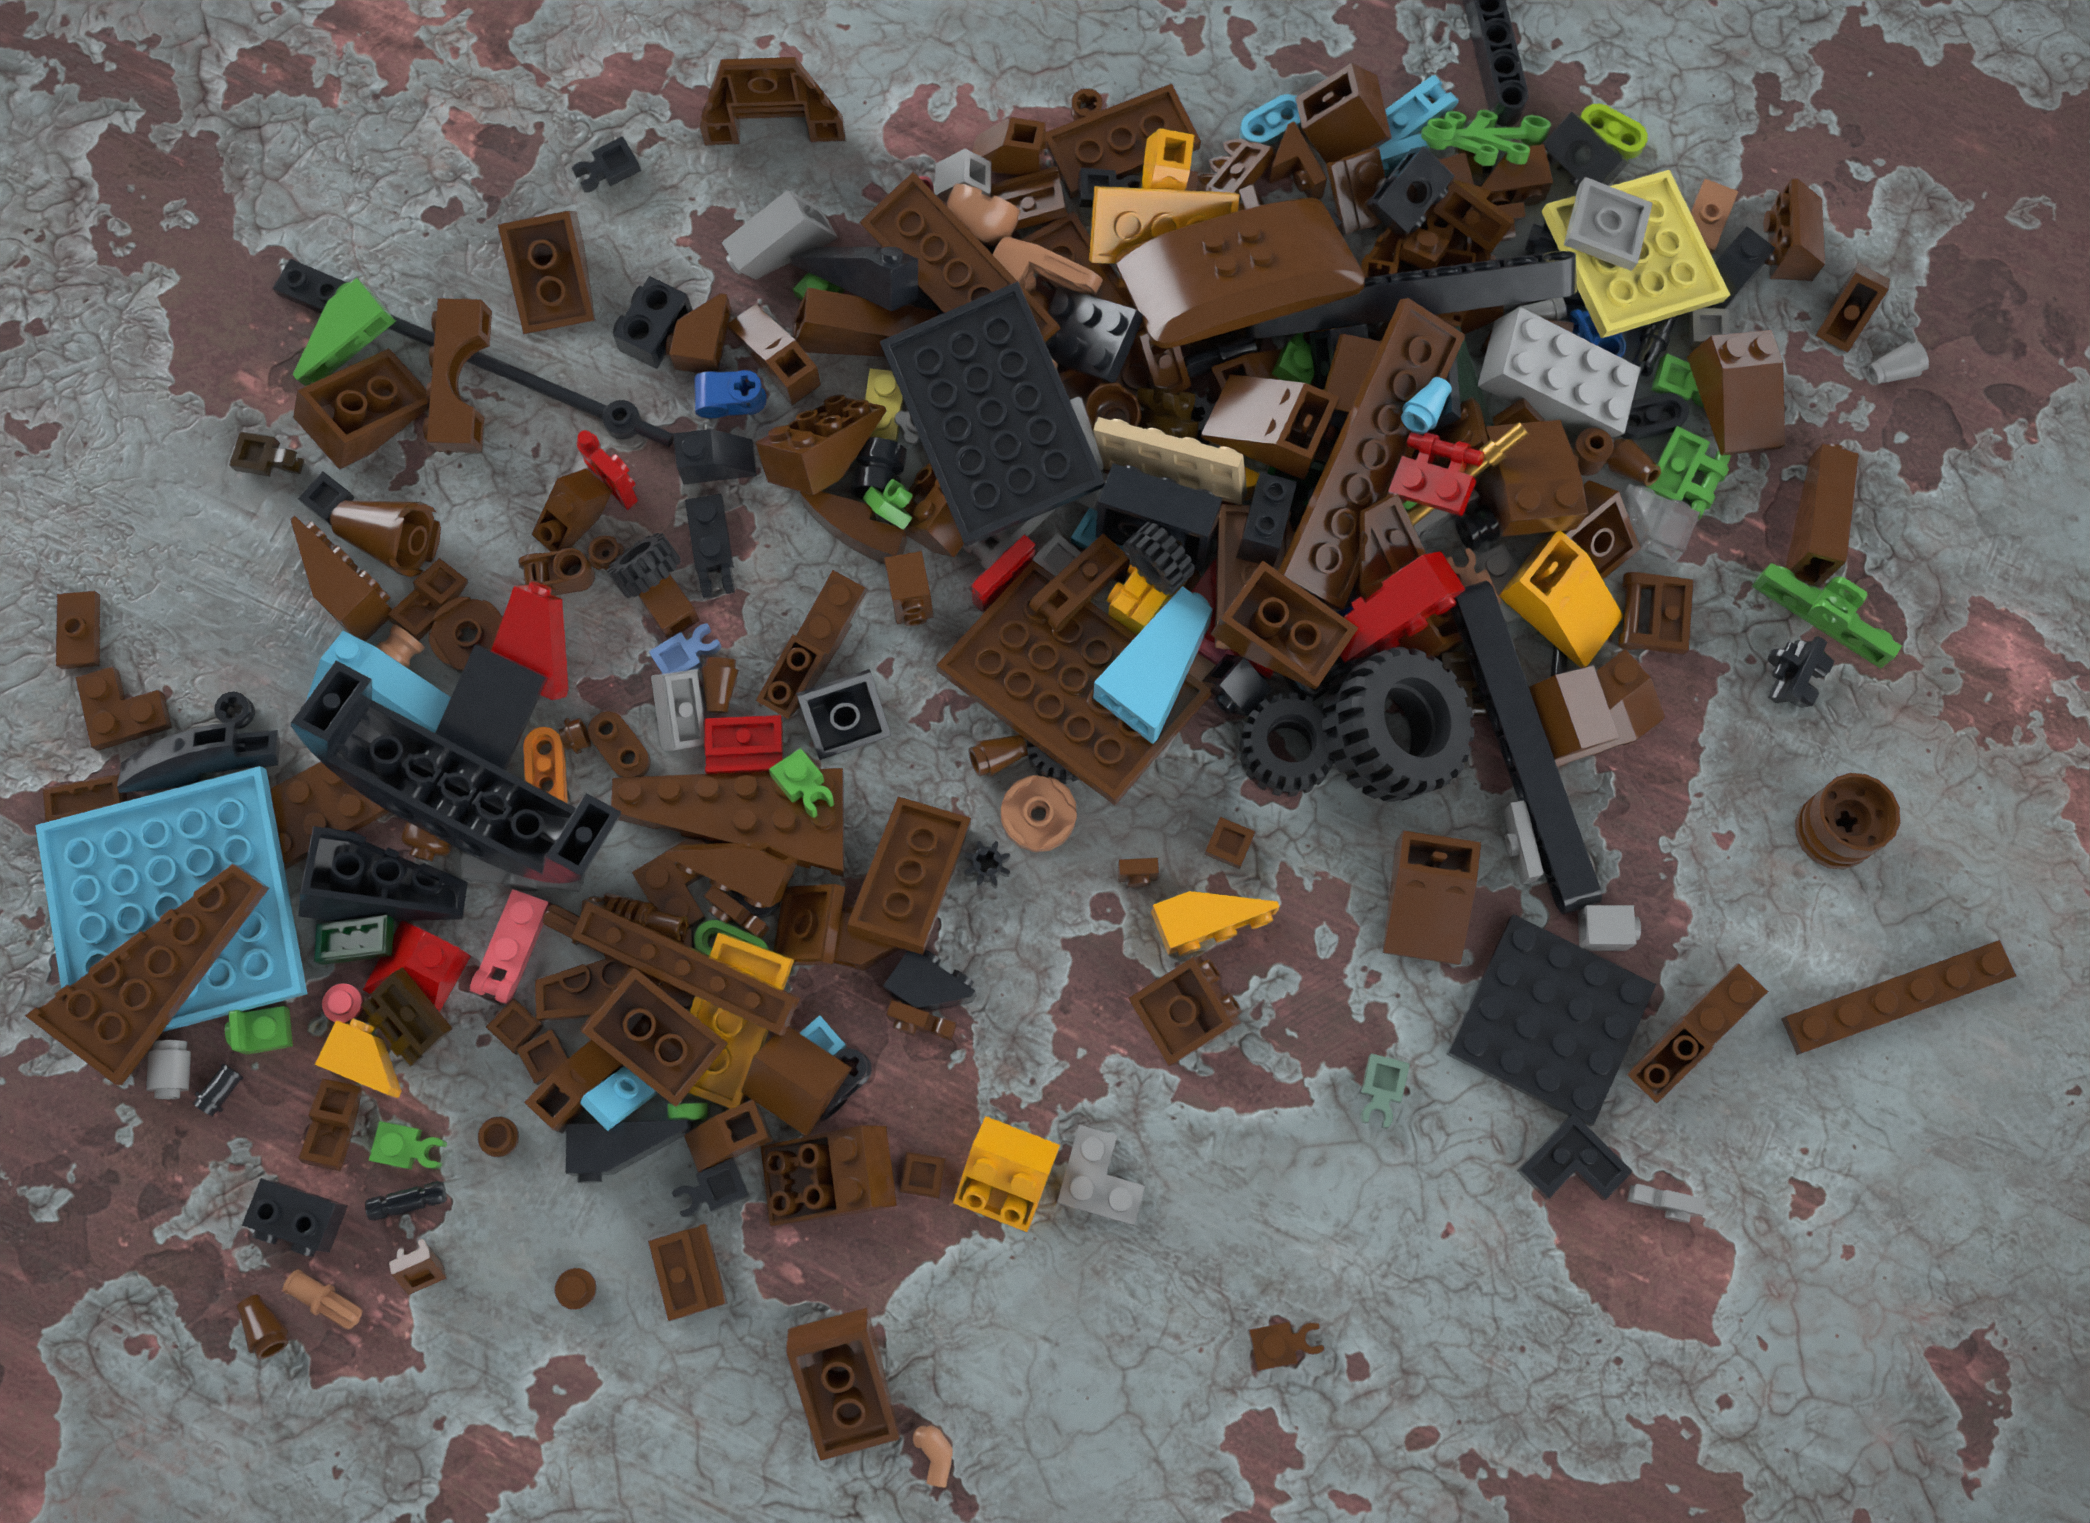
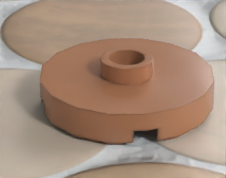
[1001,775,1077,852]

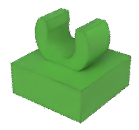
[863,479,912,530]

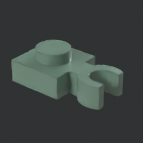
[1360,1053,1410,1129]

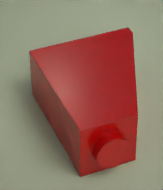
[491,581,569,700]

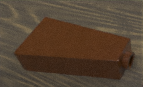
[793,287,938,357]
[1785,444,1859,587]

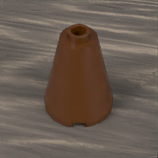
[330,501,441,577]

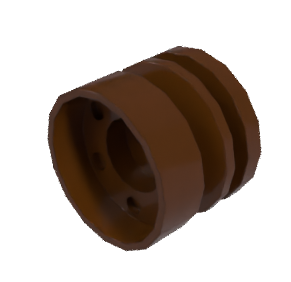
[1795,773,1901,870]

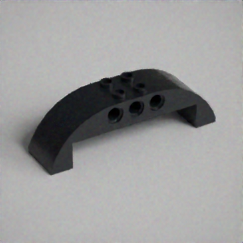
[291,660,621,884]

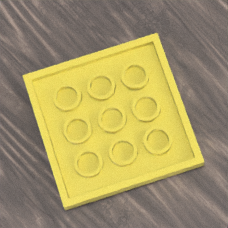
[1541,170,1730,338]

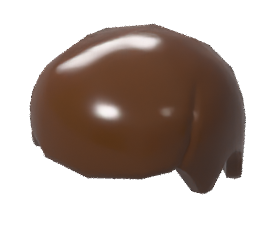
[1085,382,1142,434]

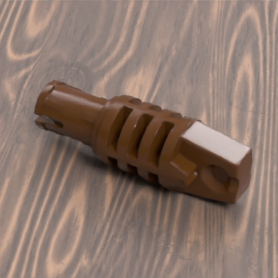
[581,893,689,941]

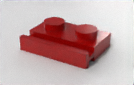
[971,534,1035,612]
[705,715,783,774]

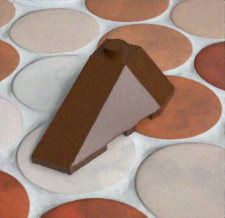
[1500,649,1665,768]

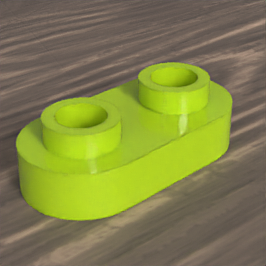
[1581,103,1648,159]

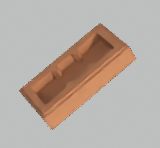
[1690,178,1739,256]

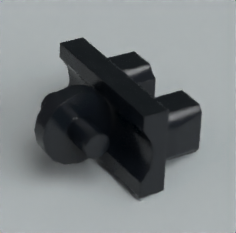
[1768,636,1835,708]

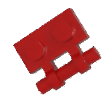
[576,430,638,510]
[1388,432,1484,516]

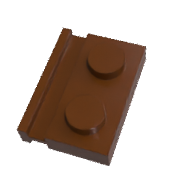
[1326,147,1386,235]
[990,166,1068,231]
[648,1224,728,1321]

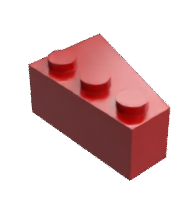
[1340,551,1466,662]

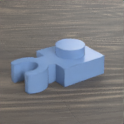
[649,623,722,674]

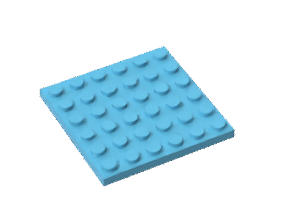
[35,766,307,1053]

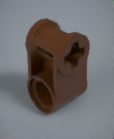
[518,548,595,596]

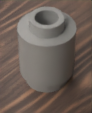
[146,1040,191,1099]

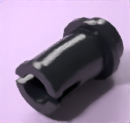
[193,1063,244,1117]

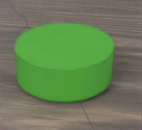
[668,1103,708,1120]

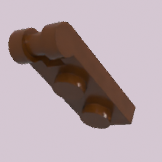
[1029,534,1130,632]

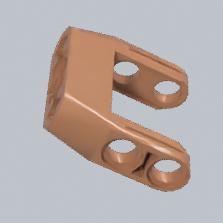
[993,236,1103,369]

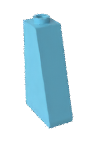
[1093,586,1212,744]

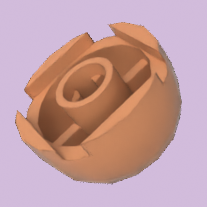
[947,183,1020,247]

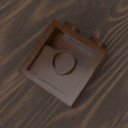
[1128,956,1242,1066]

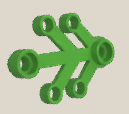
[1421,110,1551,166]

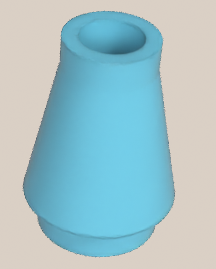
[1401,377,1452,434]

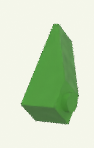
[293,278,396,386]

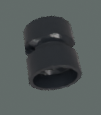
[850,437,907,501]

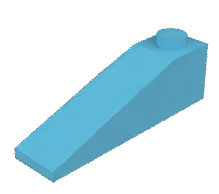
[306,631,451,733]

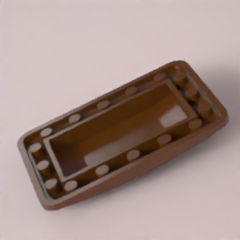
[1116,197,1365,349]

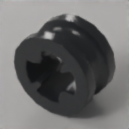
[214,691,255,729]

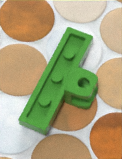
[1752,563,1902,669]

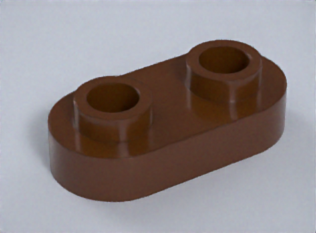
[588,711,651,777]

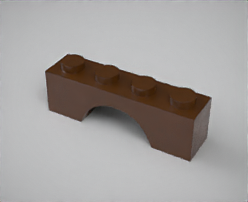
[423,298,492,453]

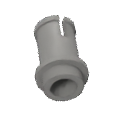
[1518,297,1567,321]

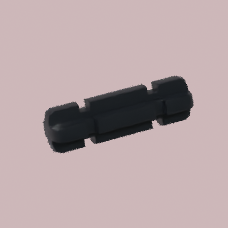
[365,1181,447,1221]

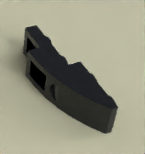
[117,722,280,793]

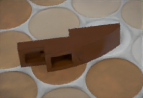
[755,570,868,720]
[1627,963,1769,1104]

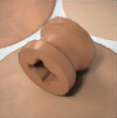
[376,624,425,668]

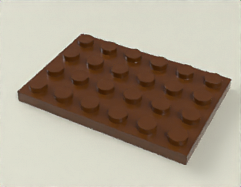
[936,560,1211,805]

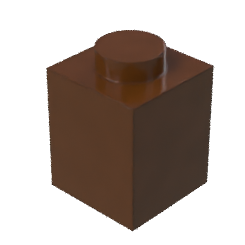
[638,573,700,640]

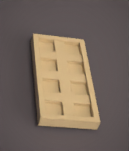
[1093,417,1247,505]

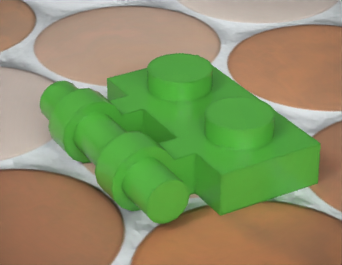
[1643,426,1731,519]

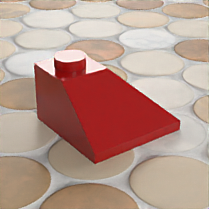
[362,921,471,1012]

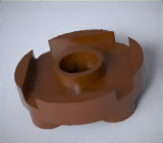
[429,597,503,674]

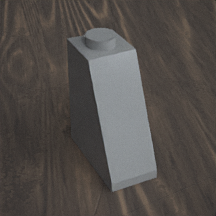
[722,190,838,280]

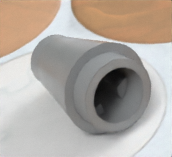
[1868,342,1929,385]

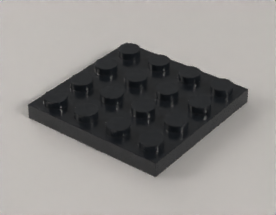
[1446,914,1656,1126]

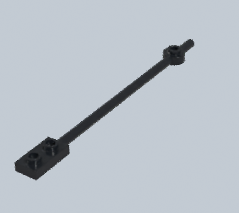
[273,259,674,447]

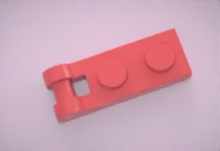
[470,889,551,1004]

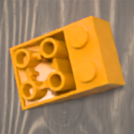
[1498,531,1624,669]

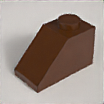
[1815,262,1890,353]
[666,293,732,373]

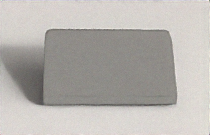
[651,669,705,751]

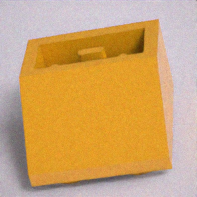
[953,1116,1060,1233]

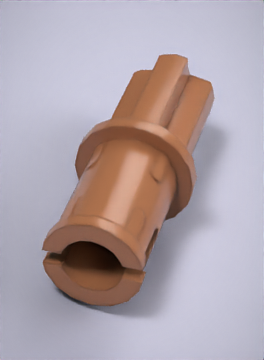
[283,1269,363,1330]

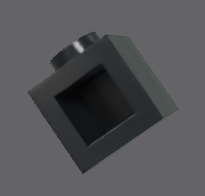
[1202,654,1272,717]

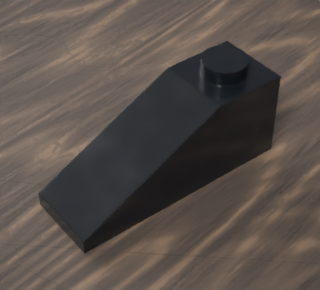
[565,1120,693,1183]

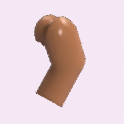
[913,1425,953,1488]

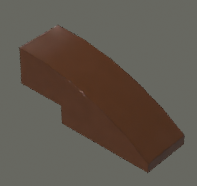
[800,491,907,564]

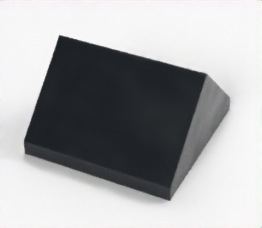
[796,669,891,760]

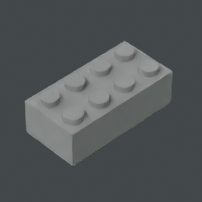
[1478,307,1640,439]

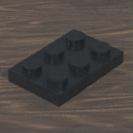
[1045,286,1143,383]

